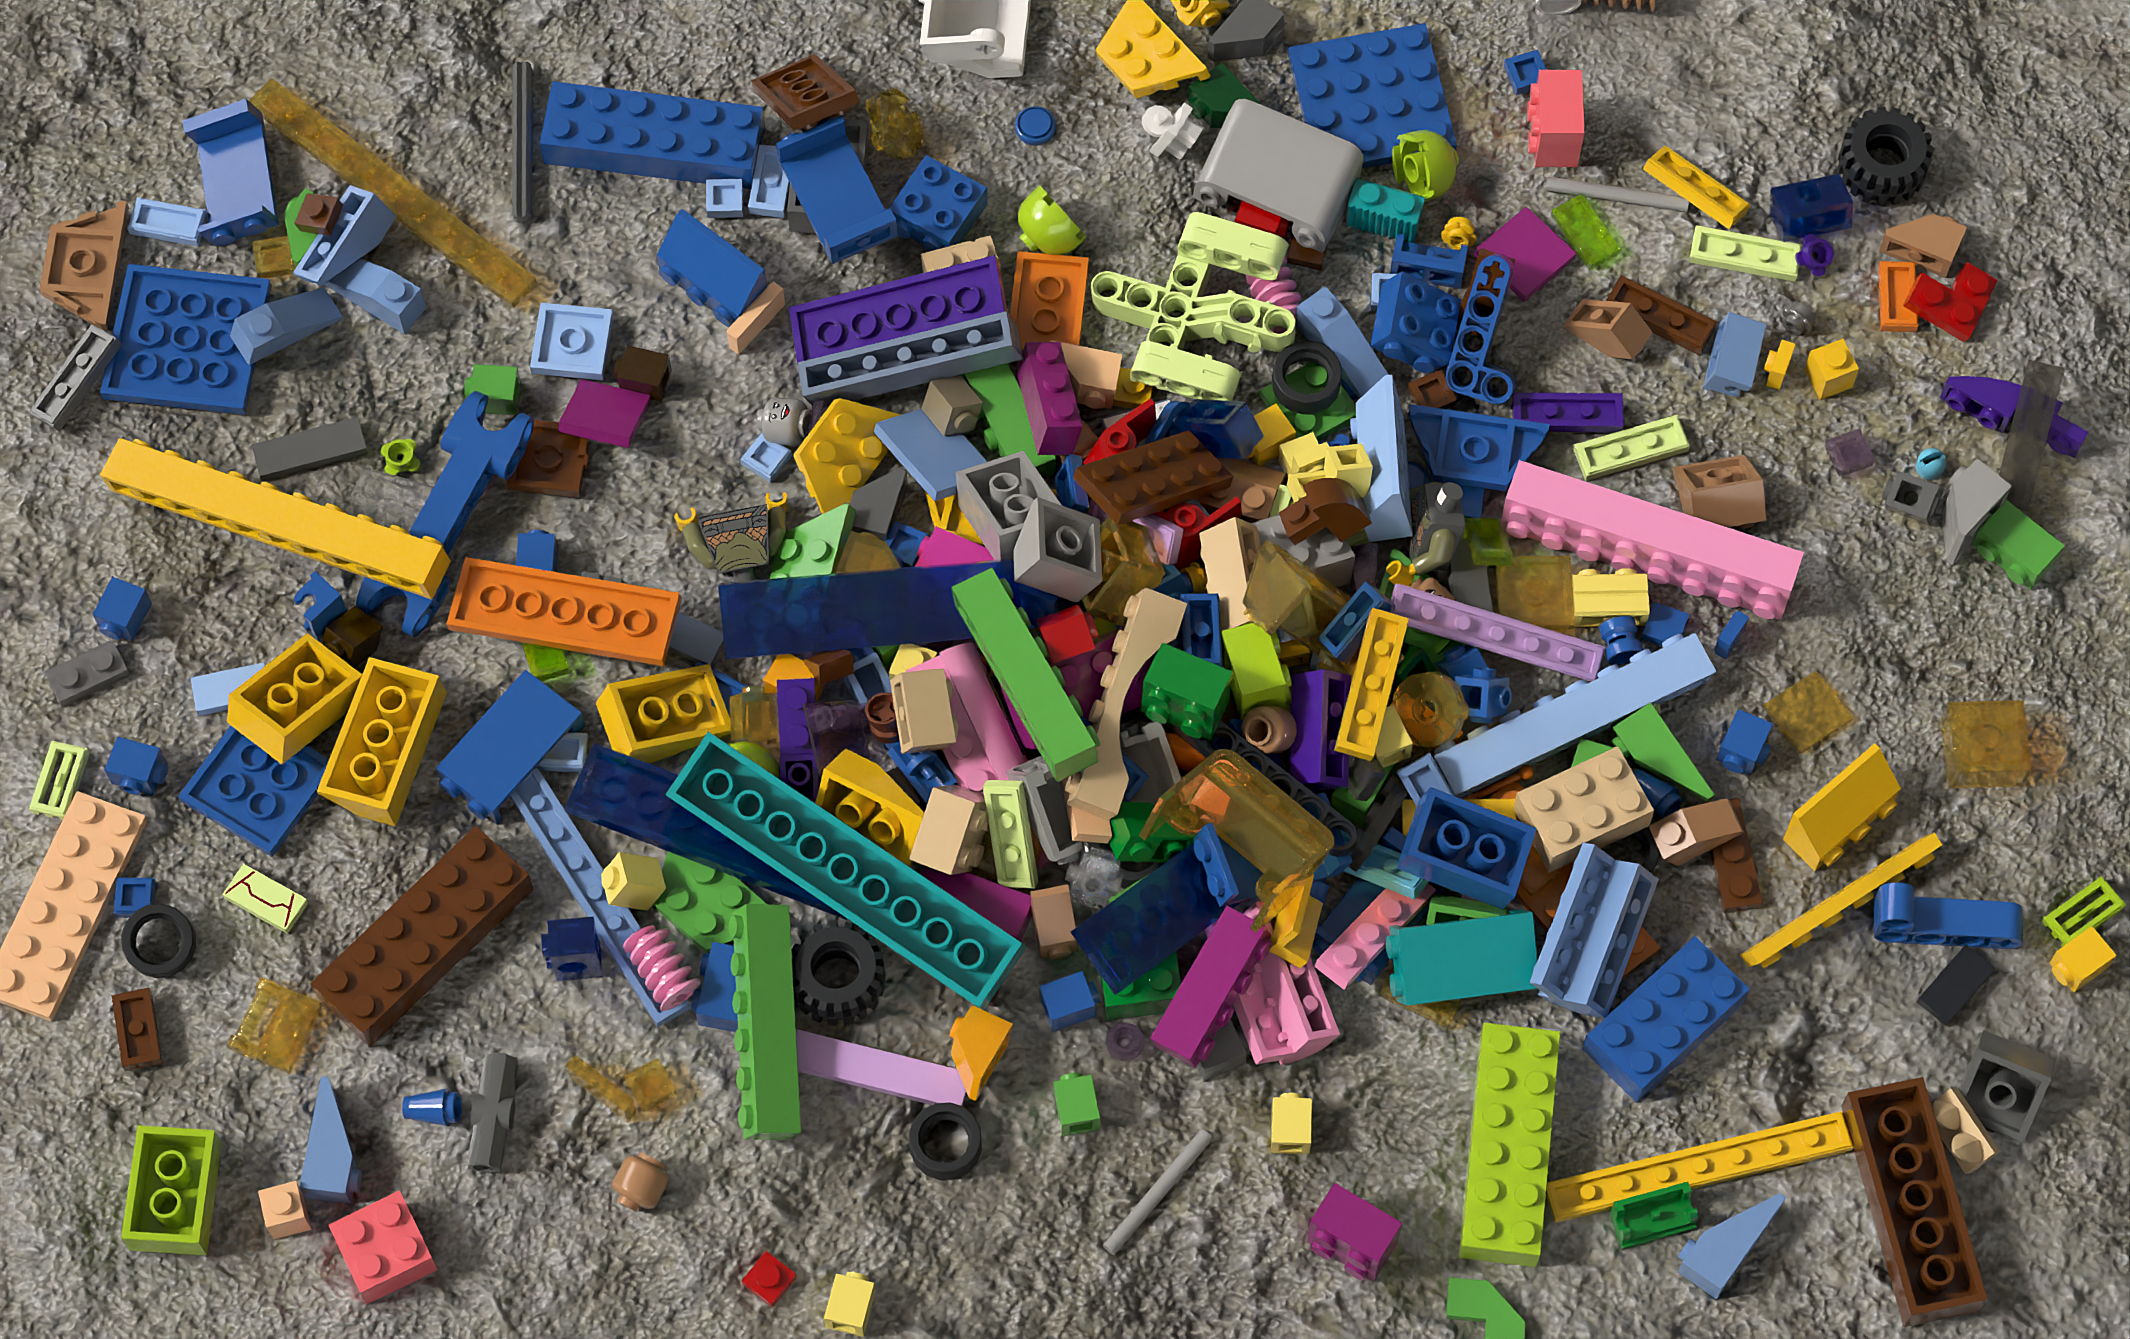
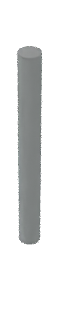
[1546,176,1689,212]
[1103,1129,1213,1255]

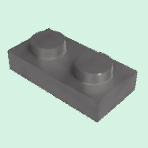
[45,639,130,707]

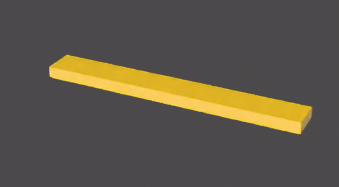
[1546,1111,1854,1223]

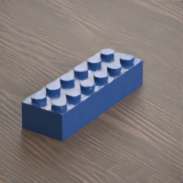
[539,81,765,189]

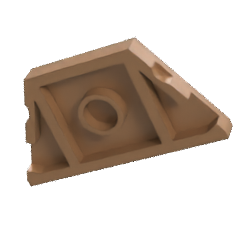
[39,201,129,331]

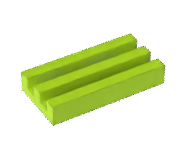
[2042,876,2126,947]

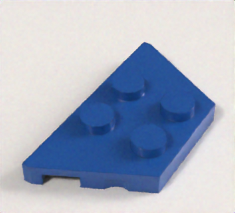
[1408,404,1550,491]

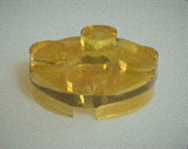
[866,88,924,160]
[1393,671,1469,747]

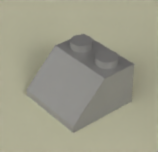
[1941,459,2012,565]
[1013,497,1102,603]

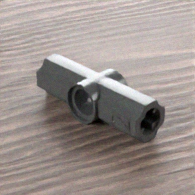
[467,1052,519,1174]

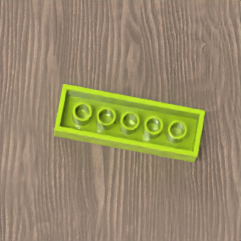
[1458,1022,1560,1267]

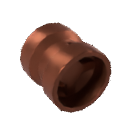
[865,692,900,744]

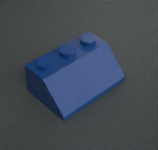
[657,209,767,327]

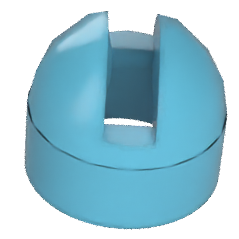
[1915,448,1947,480]

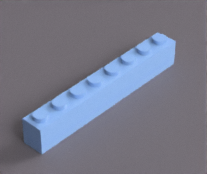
[1433,633,1716,799]

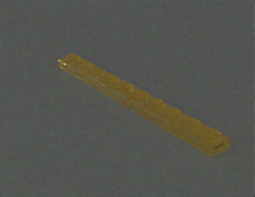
[249,78,537,309]

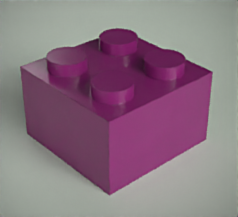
[1307,1182,1402,1282]

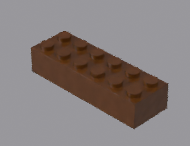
[310,826,534,1048]
[1841,1077,1988,1327]

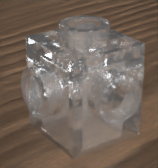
[1065,842,1123,907]

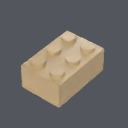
[1513,746,1654,873]

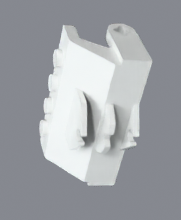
[919,0,1031,78]

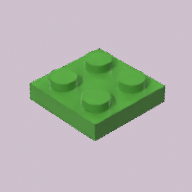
[1260,362,1356,441]

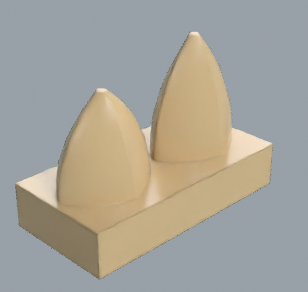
[1931,1087,2001,1174]

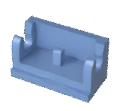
[1703,312,1766,397]

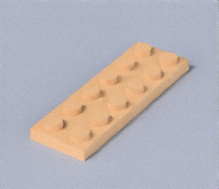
[0,791,148,1022]

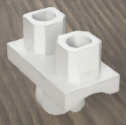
[1142,103,1204,160]

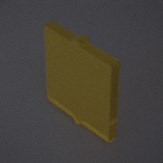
[1763,671,1853,754]

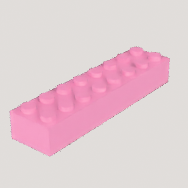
[1500,460,1804,620]

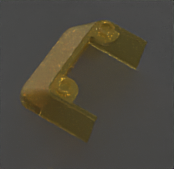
[1242,538,1405,683]
[1139,749,1334,933]

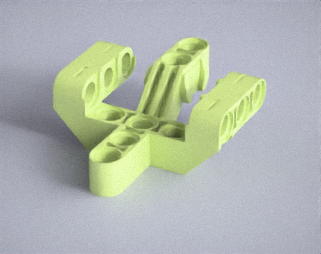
[1091,212,1295,407]

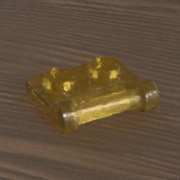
[226,977,323,1074]

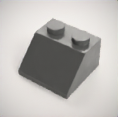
[1959,1030,2056,1142]

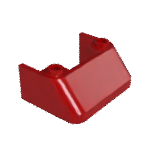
[1082,398,1242,572]

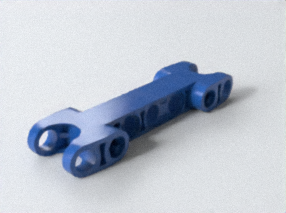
[356,391,534,637]

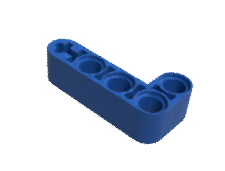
[1446,253,1517,404]
[1874,883,2023,949]

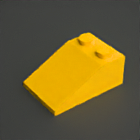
[596,664,734,769]
[815,749,924,868]

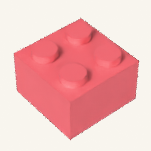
[1527,70,1584,167]
[329,1190,438,1304]

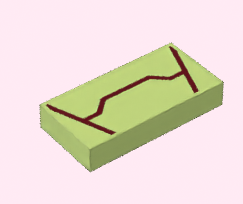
[222,864,308,934]

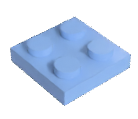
[530,303,613,380]

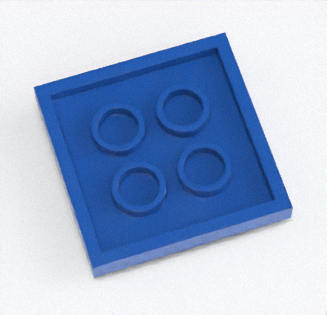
[178,725,329,857]

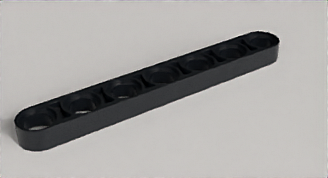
[1163,720,1357,857]

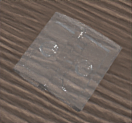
[346,467,434,532]

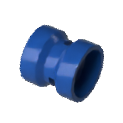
[1599,616,1643,665]

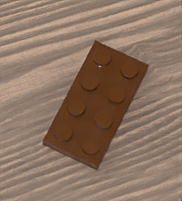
[751,54,860,131]
[1073,430,1234,526]

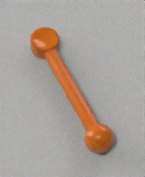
[1462,765,1534,799]

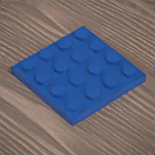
[1288,23,1457,168]
[100,264,272,415]

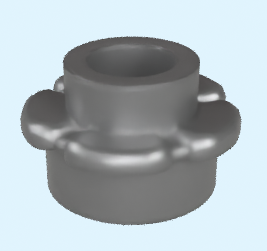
[1782,302,1816,335]

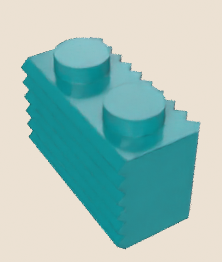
[1346,178,1426,243]

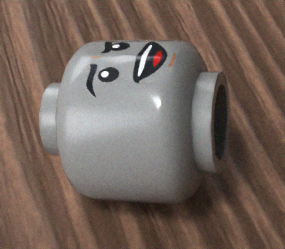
[757,397,814,446]

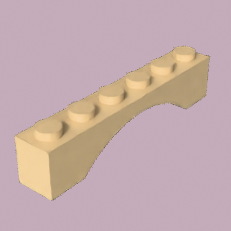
[1065,587,1187,820]

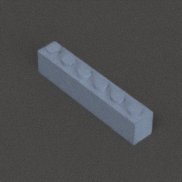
[798,311,1023,410]

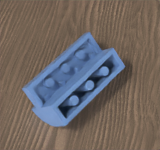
[1529,842,1659,1019]

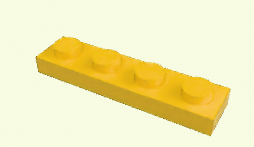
[1334,608,1409,761]

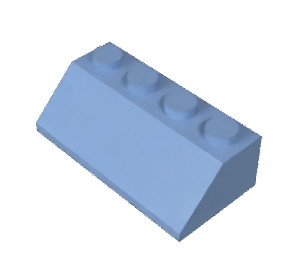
[1350,375,1413,542]

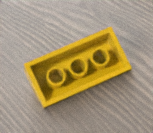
[317,657,447,827]

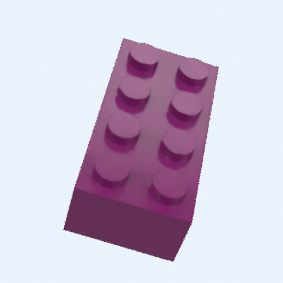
[999,626,1156,749]

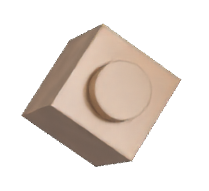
[258,1181,312,1240]

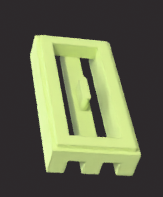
[29,741,90,820]

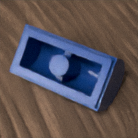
[1318,581,1395,664]
[1180,593,1222,667]

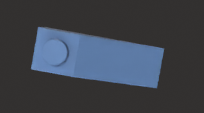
[293,185,397,286]
[324,259,426,335]
[1296,286,1388,399]
[230,287,343,365]
[299,1076,362,1204]
[1678,1193,1786,1299]

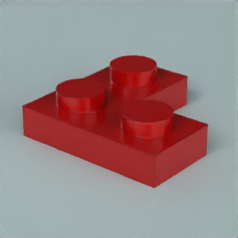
[1903,262,1998,342]

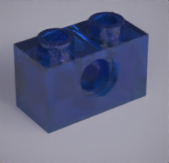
[1770,173,1853,242]
[1173,399,1264,460]
[541,917,603,981]

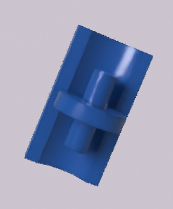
[887,744,958,805]

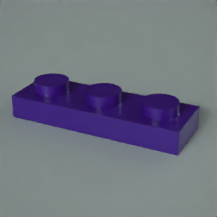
[1512,392,1624,432]

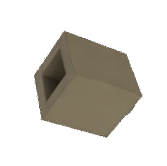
[922,375,983,436]

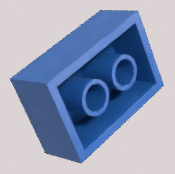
[1397,787,1537,910]

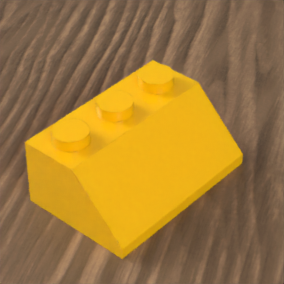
[1783,743,1901,872]

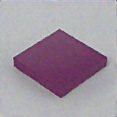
[1474,207,1576,302]
[558,379,650,448]

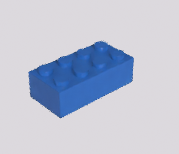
[1582,936,1750,1103]

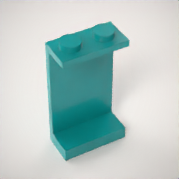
[1386,909,1537,1006]

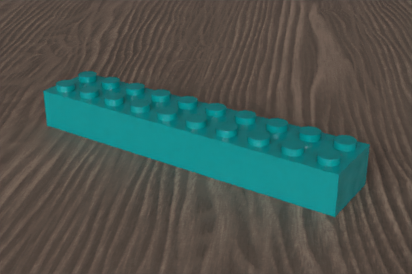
[665,732,1027,1010]

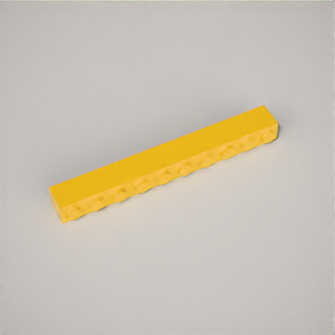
[100,438,451,600]

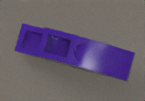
[1940,376,2088,458]
[777,678,820,803]

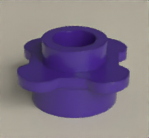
[1795,234,1834,277]

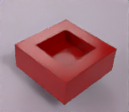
[741,1251,797,1308]

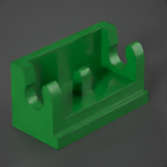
[1610,1181,1698,1250]

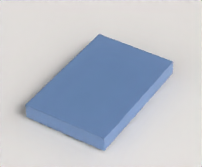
[874,409,987,501]

